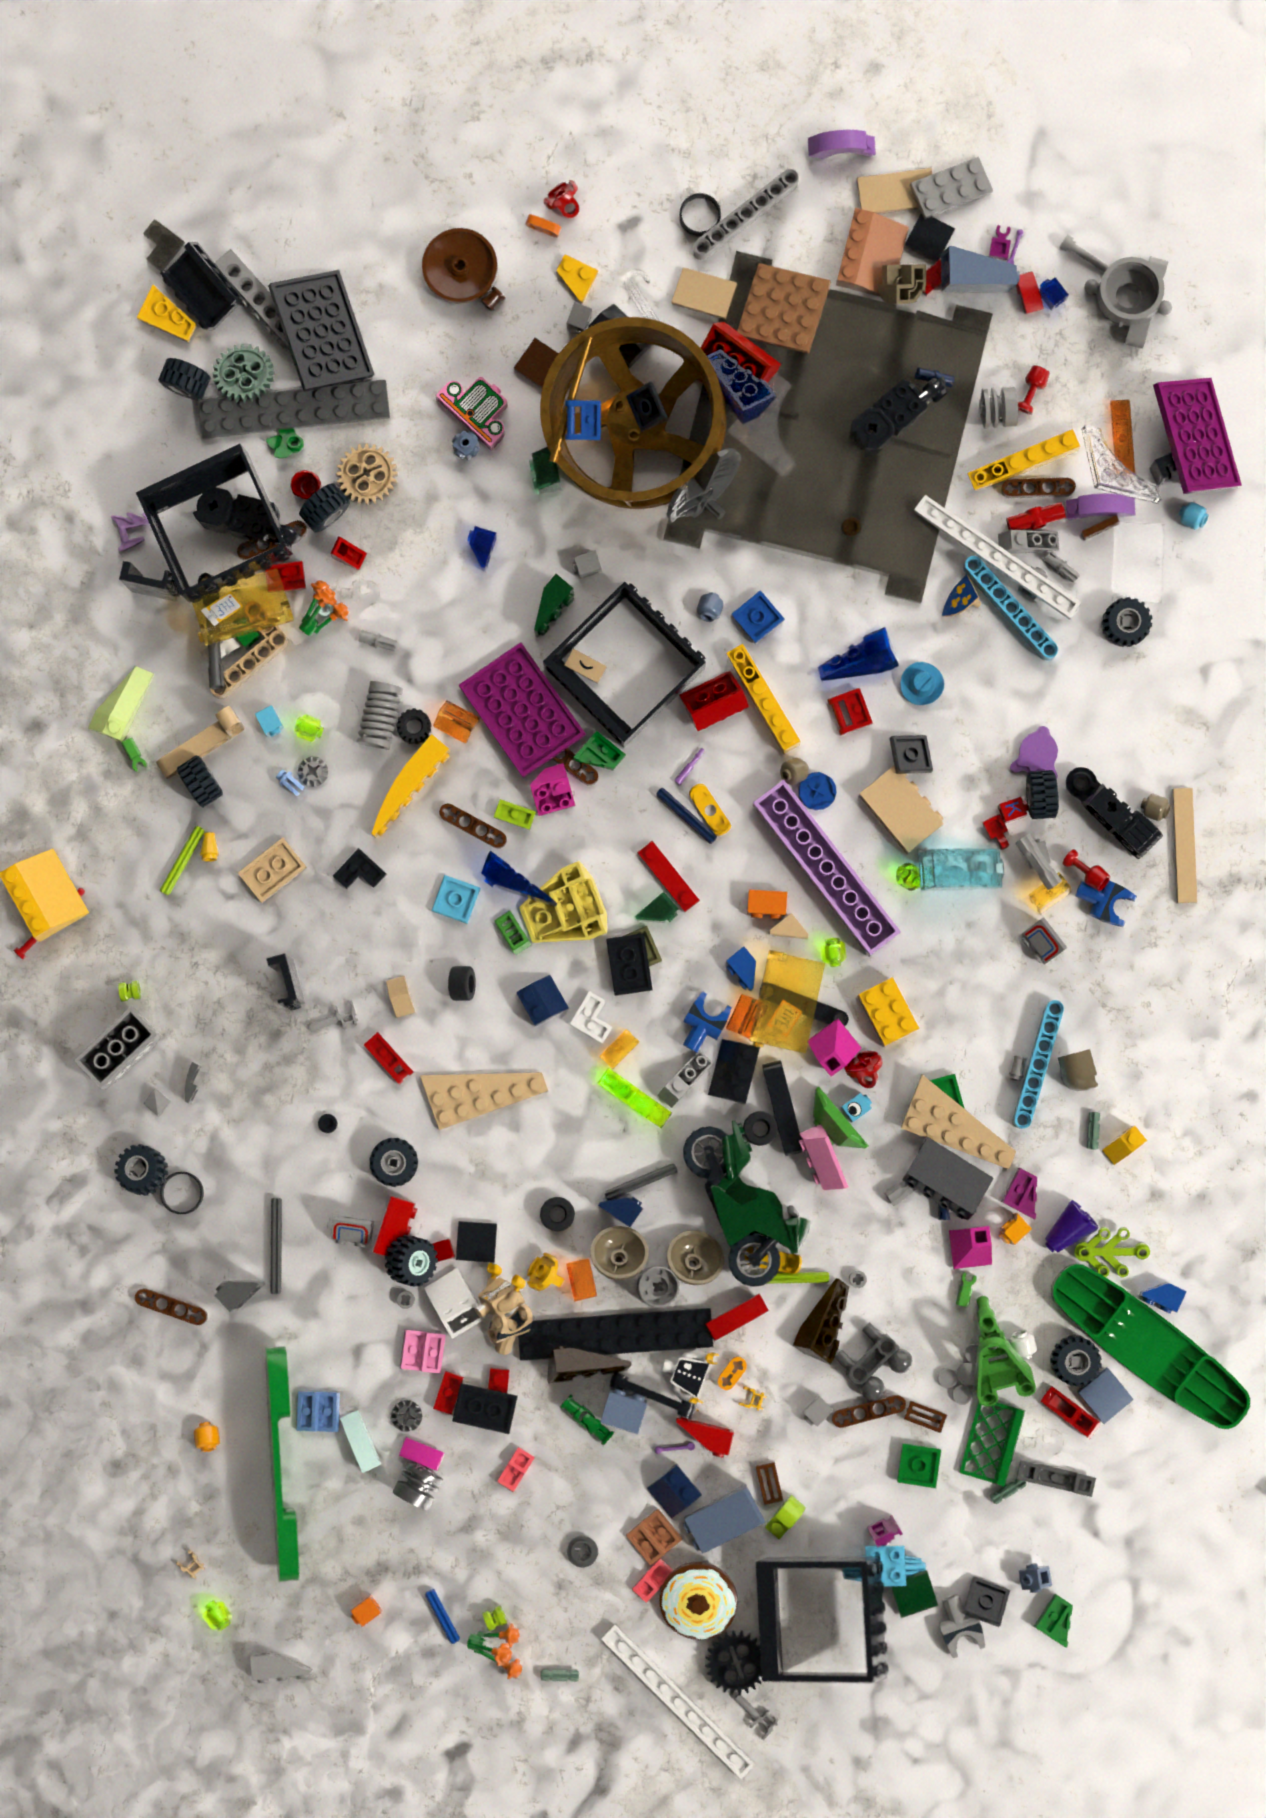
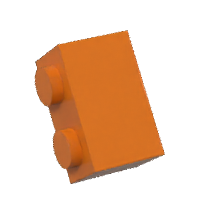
[747,889,787,919]

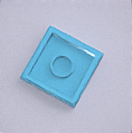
[431,875,481,924]

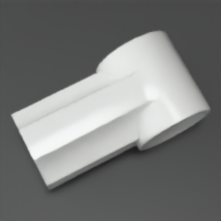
[200,631,241,665]

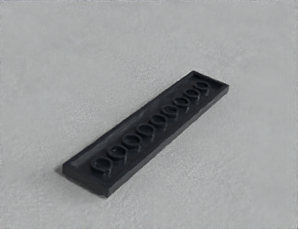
[518,1308,713,1361]

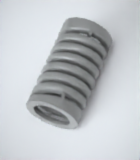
[356,681,403,750]

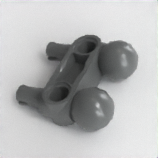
[834,1322,913,1401]

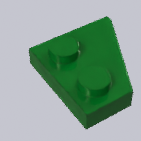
[573,731,626,770]
[1034,1594,1073,1648]

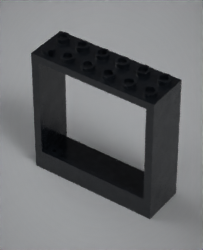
[136,444,293,603]
[543,582,706,748]
[756,1557,889,1683]

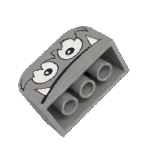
[74,1006,161,1089]

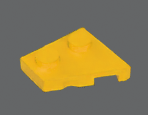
[556,254,599,304]

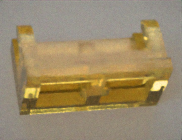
[1029,872,1071,915]
[599,1029,640,1070]

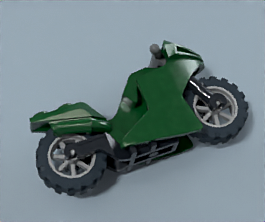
[683,1120,811,1287]

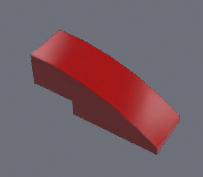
[705,1294,769,1341]
[1040,1386,1101,1439]

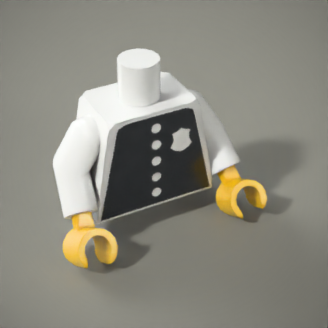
[662,1350,719,1411]

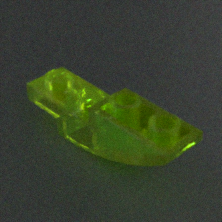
[598,1068,672,1129]

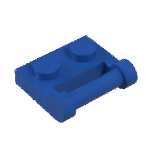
[565,400,601,440]

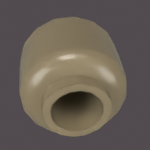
[780,758,809,785]
[1141,794,1171,821]

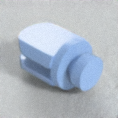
[276,769,305,796]

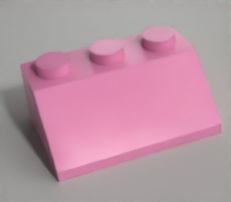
[799,1124,848,1190]

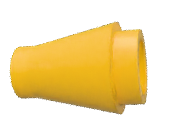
[200,832,219,862]

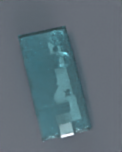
[918,848,1004,891]

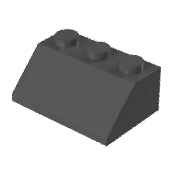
[214,1280,265,1312]

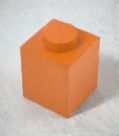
[351,1595,383,1627]

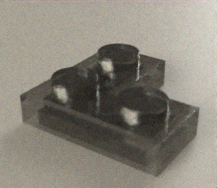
[143,219,185,271]

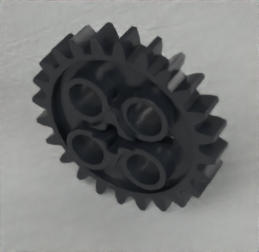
[705,1630,762,1695]

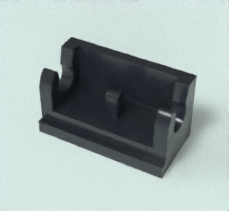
[1149,452,1177,487]

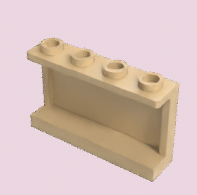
[859,766,944,854]

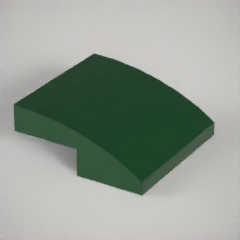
[891,1570,938,1618]

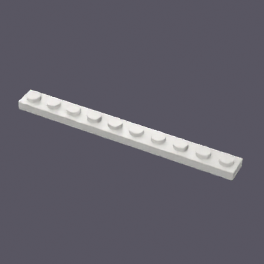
[914,495,1081,620]
[601,1624,755,1779]

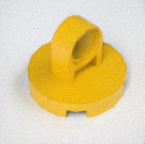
[527,1253,565,1291]

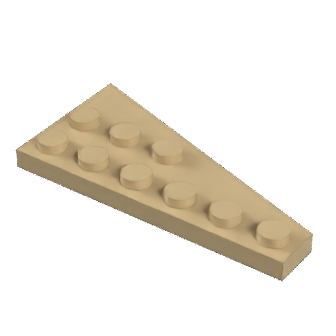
[420,1073,548,1130]
[901,1074,1016,1169]

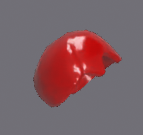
[290,470,321,500]

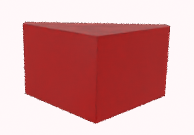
[330,536,367,570]

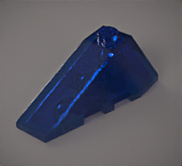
[707,349,776,425]
[818,627,899,681]
[481,851,557,907]

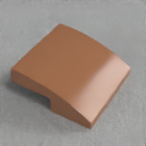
[626,1509,683,1566]

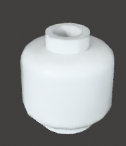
[1010,1330,1037,1360]

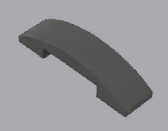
[1016,1460,1096,1497]

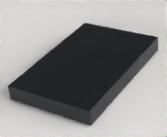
[606,933,653,996]
[452,1383,518,1434]

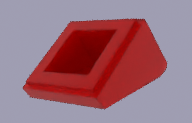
[432,1238,455,1262]

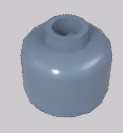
[697,592,724,622]

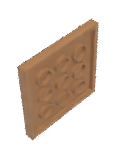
[738,263,831,354]

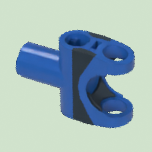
[1075,880,1137,927]
[683,991,732,1053]

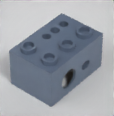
[600,1389,647,1434]

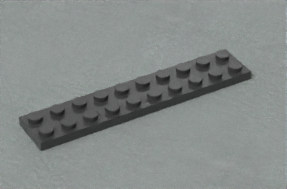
[198,380,390,439]

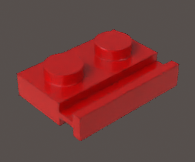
[265,561,306,594]

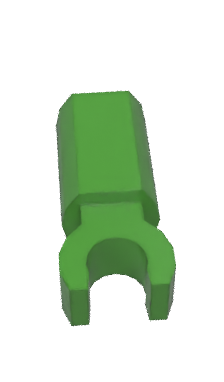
[121,738,148,772]
[956,1272,977,1308]

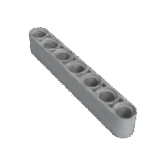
[693,169,799,260]

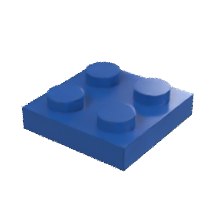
[731,590,785,644]

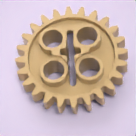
[336,443,398,505]

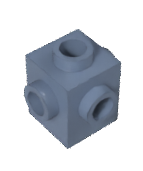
[452,430,480,461]
[1019,1563,1052,1593]

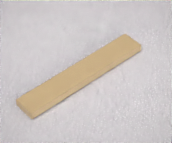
[1172,788,1197,903]

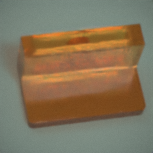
[433,700,480,743]
[726,994,768,1041]
[566,1259,597,1302]

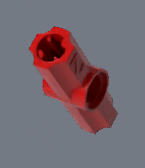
[1006,502,1066,530]

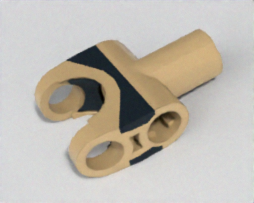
[488,1304,533,1355]

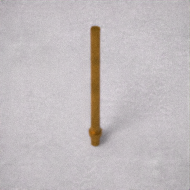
[549,336,593,463]

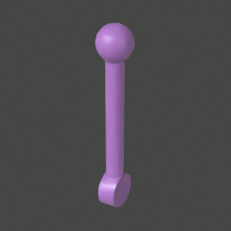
[1007,229,1024,264]
[654,1442,695,1454]

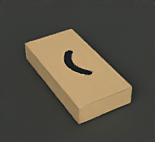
[564,649,607,684]

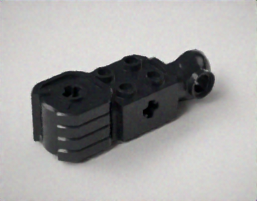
[849,376,948,456]
[193,487,302,548]
[1066,767,1163,859]

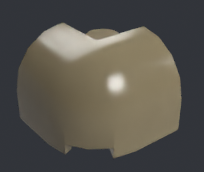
[878,264,926,304]
[1058,1049,1098,1091]

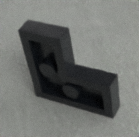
[333,848,387,889]

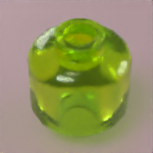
[294,714,324,742]
[896,863,924,891]
[821,938,847,967]
[203,1601,232,1631]

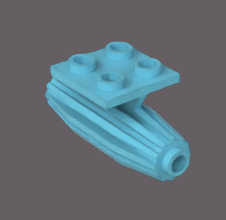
[842,1546,926,1586]

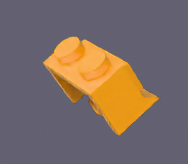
[999,1213,1032,1245]

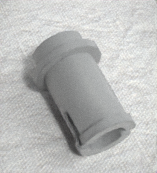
[1009,1056,1026,1081]

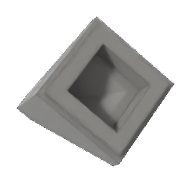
[144,1089,171,1116]

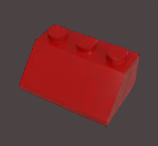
[679,670,749,731]
[373,1196,418,1256]

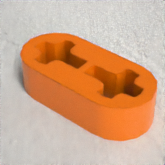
[525,214,561,237]

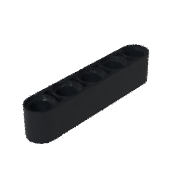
[762,1060,803,1156]

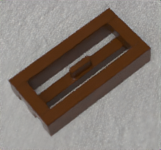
[1081,515,1120,541]
[904,1401,947,1433]
[756,1462,783,1505]

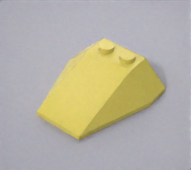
[519,861,607,943]

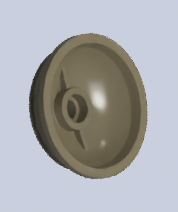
[590,1226,649,1280]
[667,1230,724,1285]

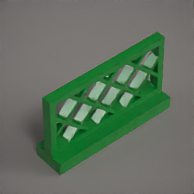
[959,1402,1026,1486]

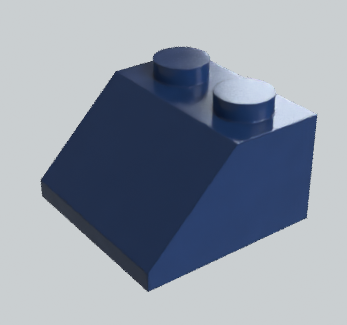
[516,975,569,1027]
[598,1197,643,1227]
[647,1463,702,1518]

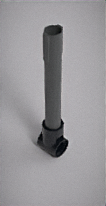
[198,573,224,689]

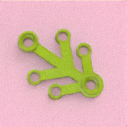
[1074,1227,1150,1277]

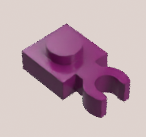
[989,225,1011,260]

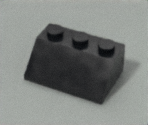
[588,304,652,369]
[708,1039,760,1104]

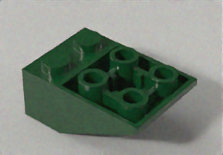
[534,574,575,638]

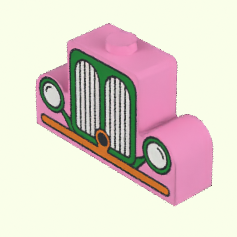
[436,377,508,451]

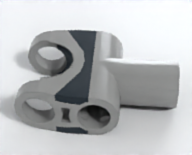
[939,1594,985,1658]

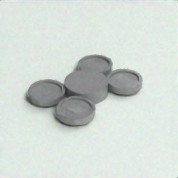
[938,1344,991,1405]

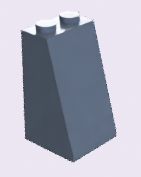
[941,246,1020,292]
[682,1484,765,1554]

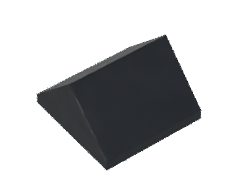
[626,381,669,432]

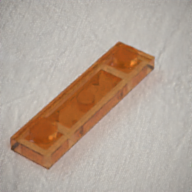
[1110,399,1135,476]

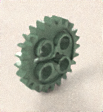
[212,344,275,403]

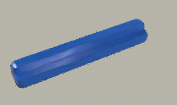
[425,1589,460,1644]

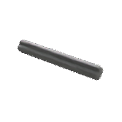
[605,1163,677,1200]

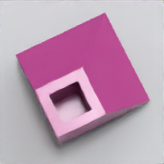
[530,763,576,816]
[807,1018,861,1076]
[949,1226,992,1269]

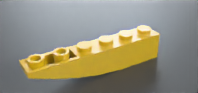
[967,429,1080,491]
[726,644,801,754]
[371,734,450,838]

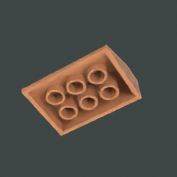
[836,208,909,296]

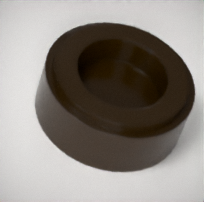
[841,517,861,537]

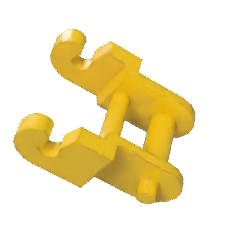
[738,1386,767,1411]

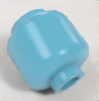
[1179,502,1209,530]

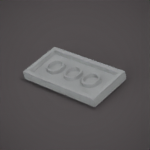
[910,157,993,219]

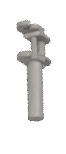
[309,1001,358,1032]
[734,1694,778,1740]

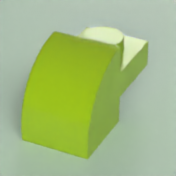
[765,1495,806,1540]

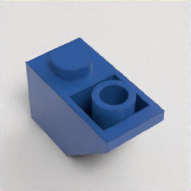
[726,946,756,991]
[1139,1283,1187,1314]

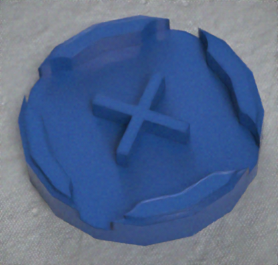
[798,772,837,811]

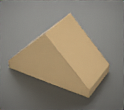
[769,913,809,939]
[386,976,415,1018]

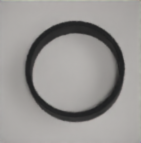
[679,193,721,237]
[160,1172,204,1214]

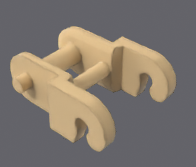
[176,1549,205,1579]

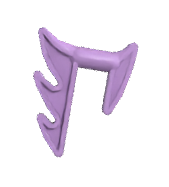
[111,512,149,552]

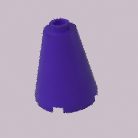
[1045,1200,1098,1252]

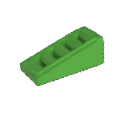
[494,911,532,955]

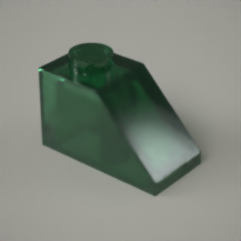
[635,892,679,923]

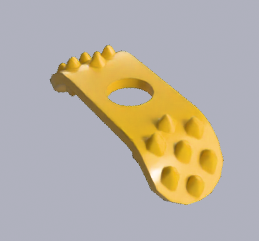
[689,784,732,836]
[744,1246,802,1274]

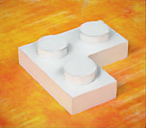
[570,991,613,1044]

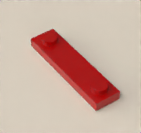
[637,841,700,912]

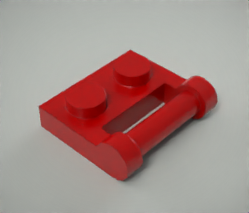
[827,688,873,736]

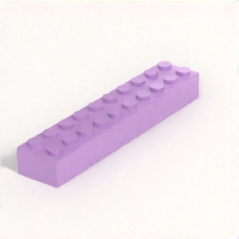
[753,780,901,957]

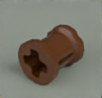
[480,286,506,312]

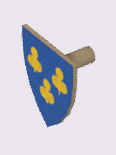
[942,574,981,617]

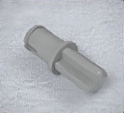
[1044,551,1080,582]
[359,630,397,651]

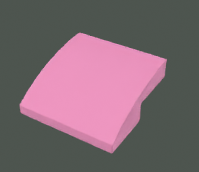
[400,1329,446,1374]

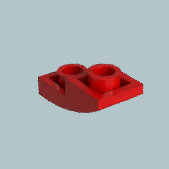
[1016,271,1044,314]

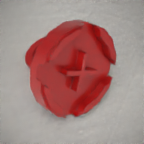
[543,180,579,218]
[844,1051,883,1088]

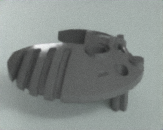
[666,448,742,522]

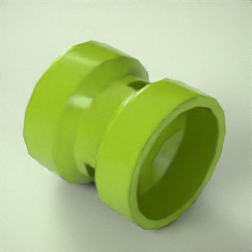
[118,980,141,1002]
[482,1605,508,1631]

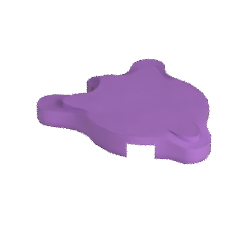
[1010,726,1058,779]

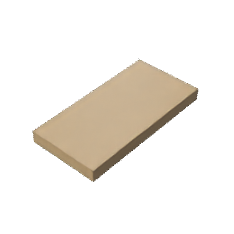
[857,168,932,214]

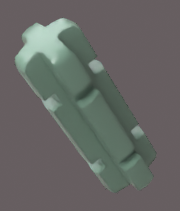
[1087,1112,1100,1150]
[990,1479,1027,1504]
[541,1670,579,1682]

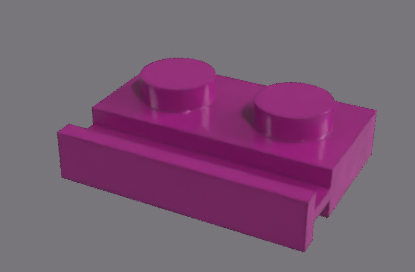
[867,1515,903,1547]

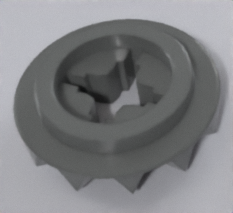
[391,1400,422,1432]
[567,1536,598,1568]

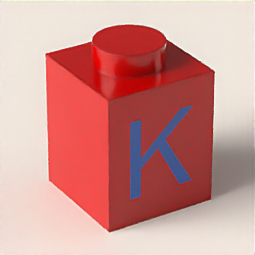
[997,797,1029,824]

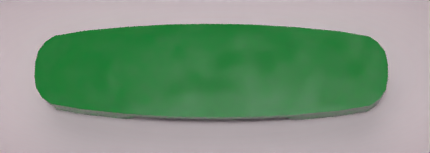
[1051,1264,1251,1429]
[265,1346,299,1582]

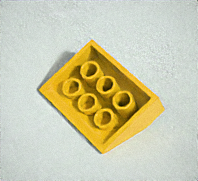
[0,849,89,942]

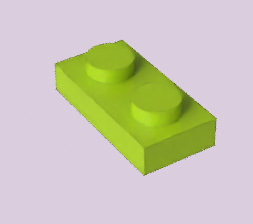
[494,799,536,830]

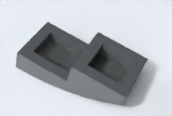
[185,1062,201,1104]

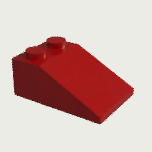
[676,1416,734,1458]

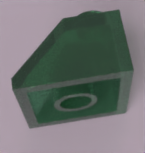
[529,447,562,494]

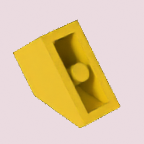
[1102,1125,1147,1165]

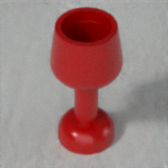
[1018,365,1050,415]
[1062,849,1111,891]

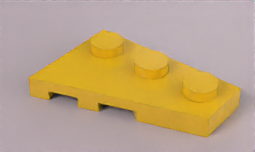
[137,285,197,343]

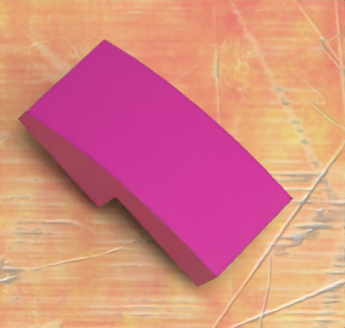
[399,1437,445,1471]

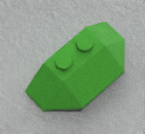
[813,1087,869,1149]

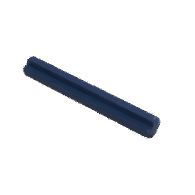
[656,787,717,844]

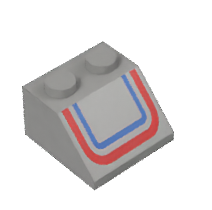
[1021,917,1067,965]
[331,1215,374,1247]

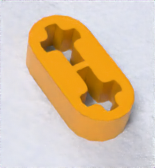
[718,1357,747,1390]

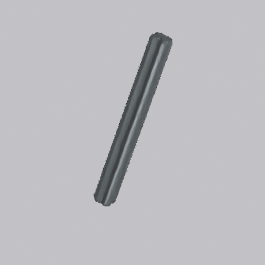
[270,1198,282,1294]

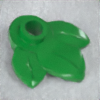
[266,428,304,459]

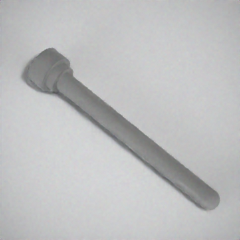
[1060,235,1139,292]

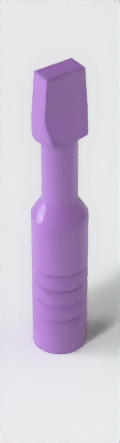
[674,748,705,785]

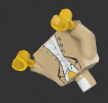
[475,1263,526,1318]

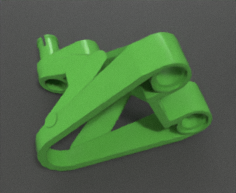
[974,1296,1036,1407]

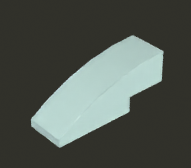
[340,1410,382,1473]

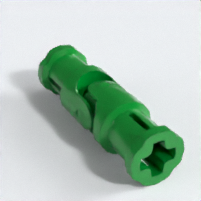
[560,1394,615,1446]

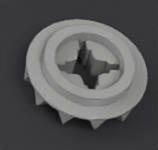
[298,756,328,787]

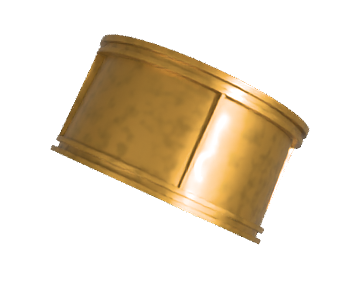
[540,317,727,509]

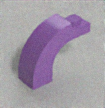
[808,130,876,159]
[1066,493,1136,520]

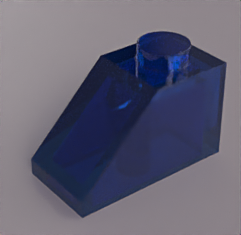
[467,526,498,572]

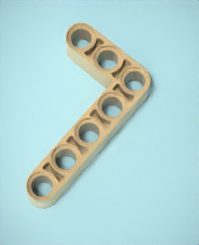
[210,602,288,699]
[156,706,245,779]

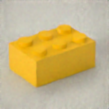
[857,977,919,1047]

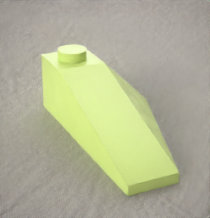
[88,666,154,743]

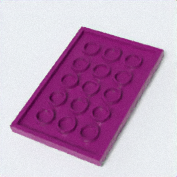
[1153,378,1242,494]
[459,642,586,778]

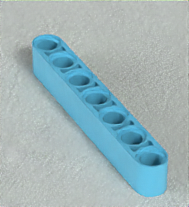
[963,556,1058,661]
[1012,1000,1064,1129]

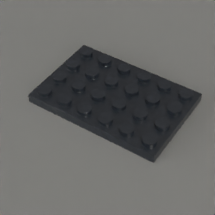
[268,270,375,392]

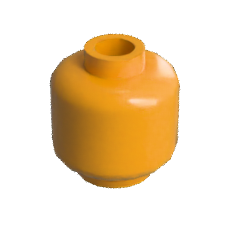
[193,1422,220,1452]

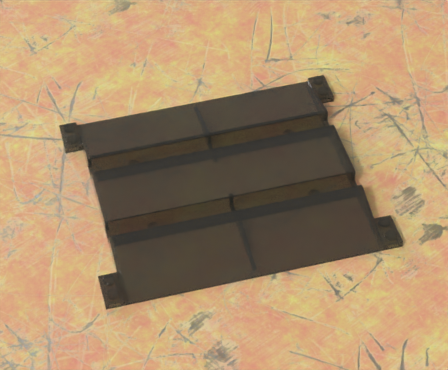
[663,251,993,604]

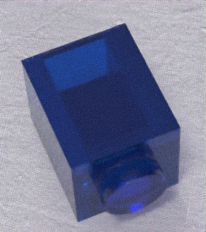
[1039,277,1069,311]

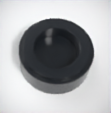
[318,1114,338,1133]

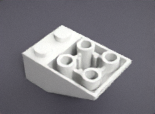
[424,1268,486,1339]

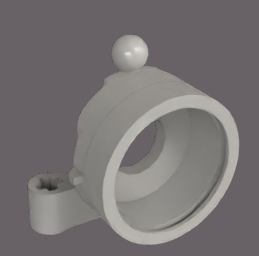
[1084,256,1172,349]

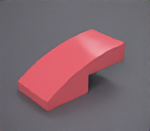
[497,1447,535,1492]
[632,1558,673,1603]

